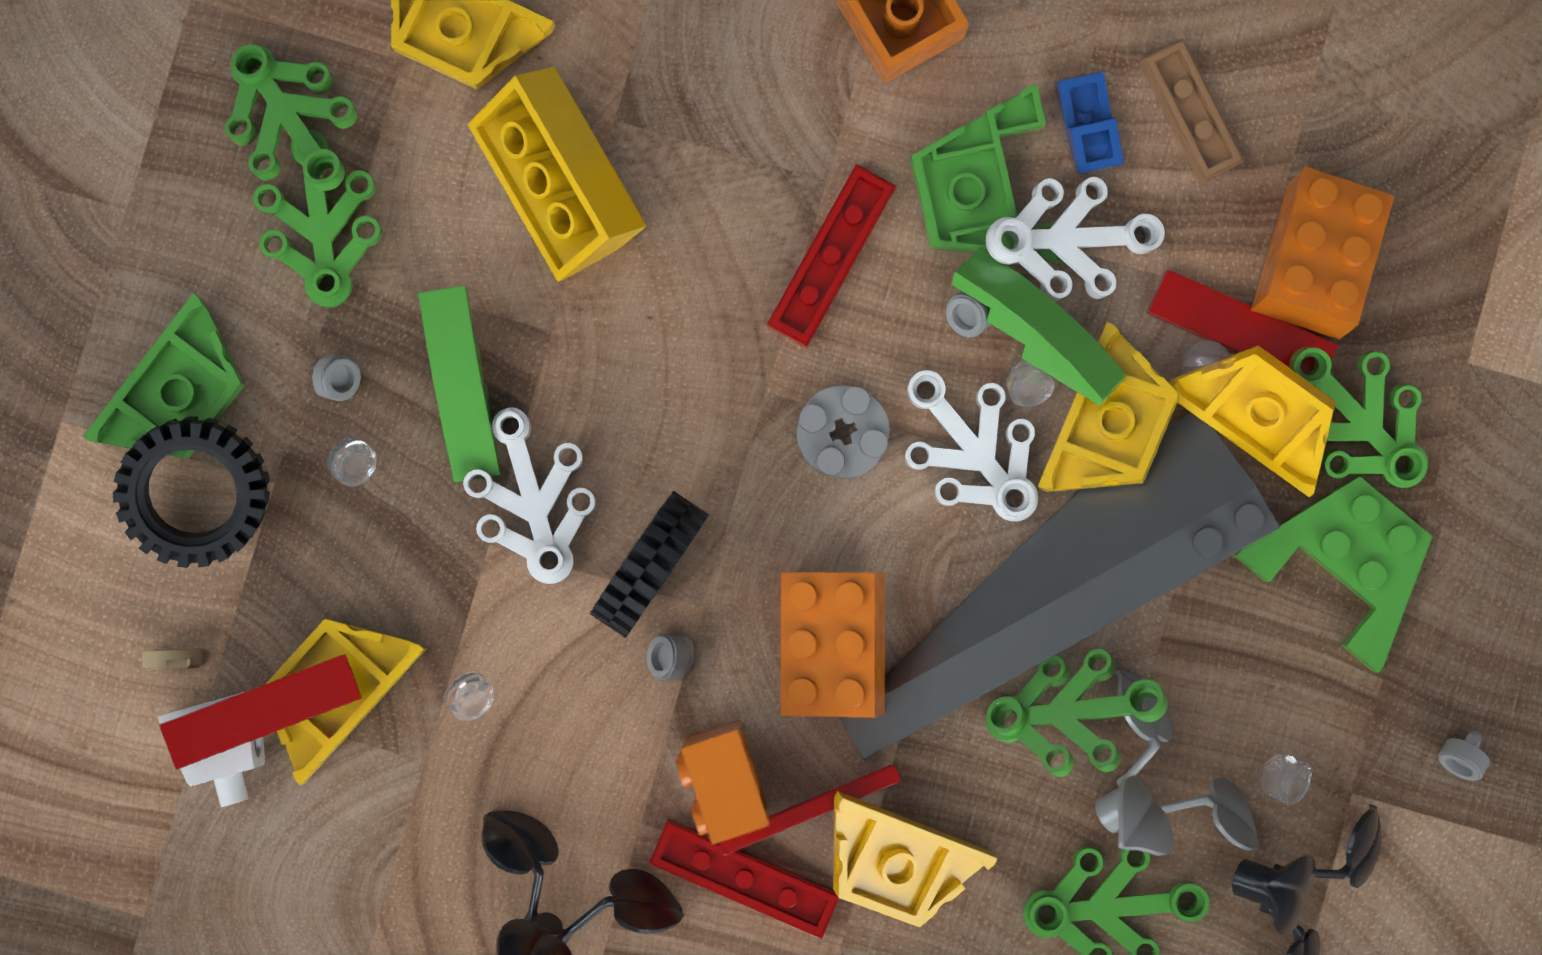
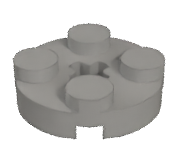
[796,385,890,479]

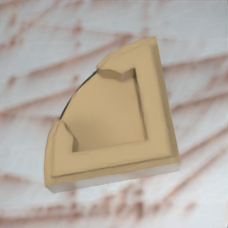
[142,648,203,671]

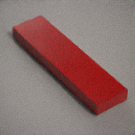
[767,164,896,349]
[1146,269,1338,374]
[159,654,362,770]
[718,764,902,856]
[649,818,839,939]

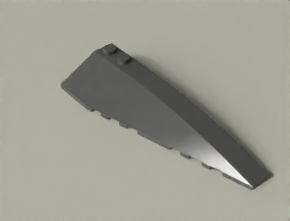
[841,412,1280,759]

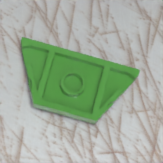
[83,293,245,459]

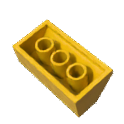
[467,66,647,282]

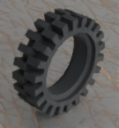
[113,416,270,568]
[590,491,709,638]

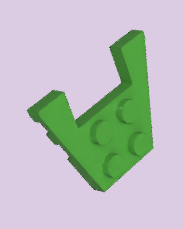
[910,84,1066,264]
[1233,476,1433,673]

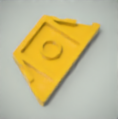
[391,0,556,90]
[1038,322,1179,492]
[1168,346,1336,498]
[266,618,427,785]
[833,791,998,928]

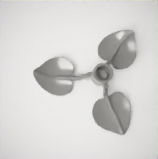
[1095,670,1260,856]

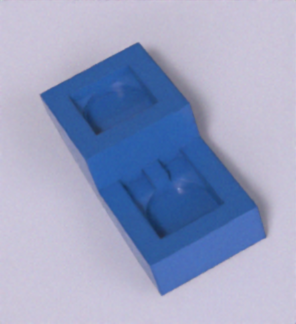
[1055,71,1124,174]

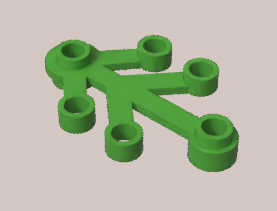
[224,44,358,191]
[253,129,383,308]
[1289,347,1428,488]
[986,649,1168,777]
[1023,846,1210,955]

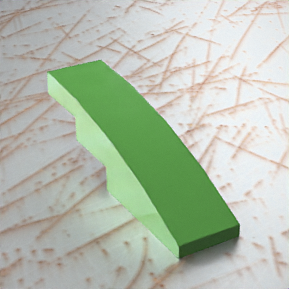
[951,248,1126,406]
[418,285,501,483]

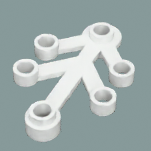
[986,177,1165,301]
[905,370,1038,522]
[463,408,596,584]

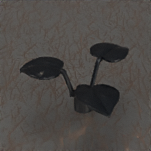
[1232,804,1382,955]
[481,811,684,955]

